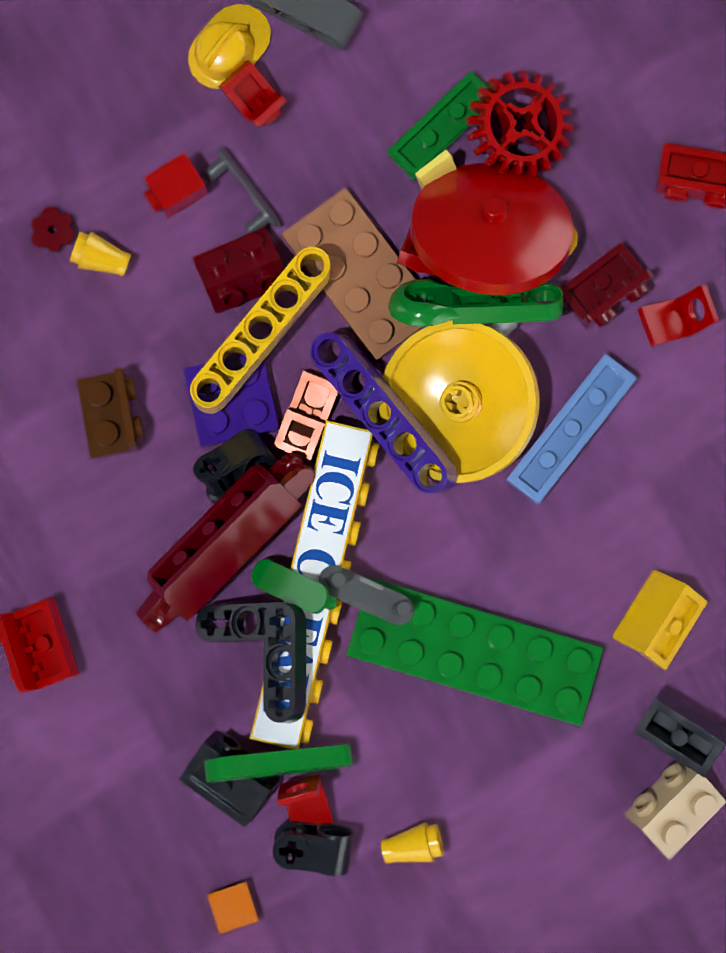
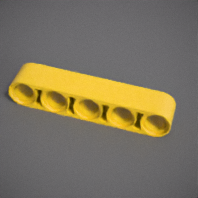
[190,247,331,414]

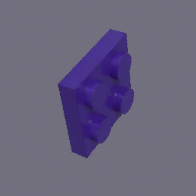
[183,355,279,448]

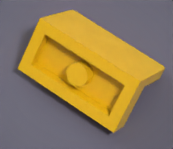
[613,570,708,671]

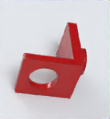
[637,284,719,347]
[277,773,335,833]

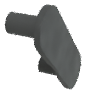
[204,146,280,233]
[319,565,414,625]

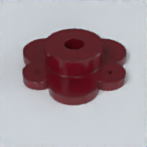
[31,206,75,253]

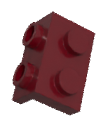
[192,227,284,314]
[560,242,653,330]

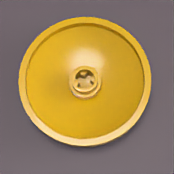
[379,320,539,483]

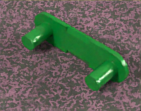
[251,559,337,613]

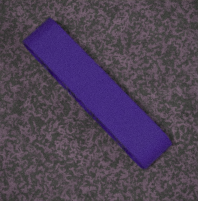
[310,333,458,494]

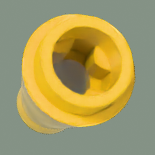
[69,231,131,277]
[381,822,444,864]

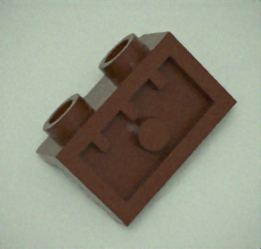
[76,367,144,460]

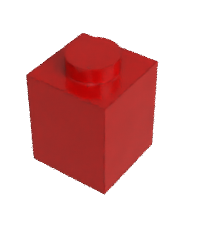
[143,152,208,219]

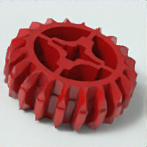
[466,70,574,177]

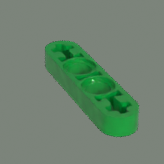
[203,744,353,783]

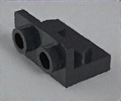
[179,730,281,827]

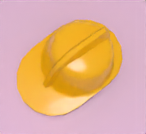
[188,4,271,89]

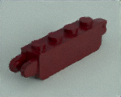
[135,452,315,633]

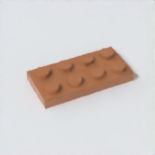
[281,187,425,363]

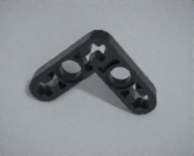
[195,602,306,724]

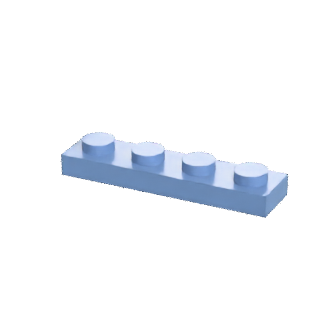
[506,353,637,506]

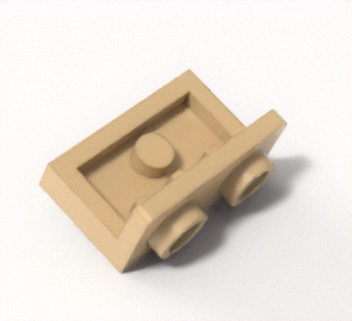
[625,761,726,860]

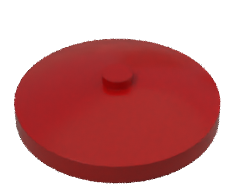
[411,163,573,295]

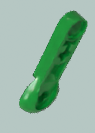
[388,279,563,327]

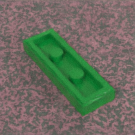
[386,71,490,182]

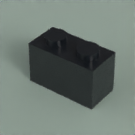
[634,689,726,777]

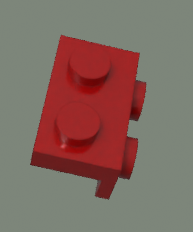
[655,143,726,209]
[0,598,80,694]

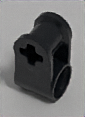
[193,430,276,504]
[272,821,354,876]

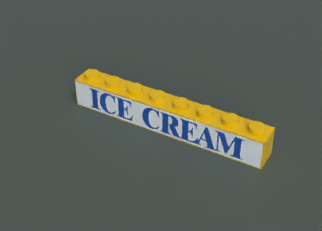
[250,421,380,750]

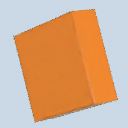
[207,881,259,934]

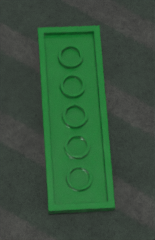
[346,578,604,727]

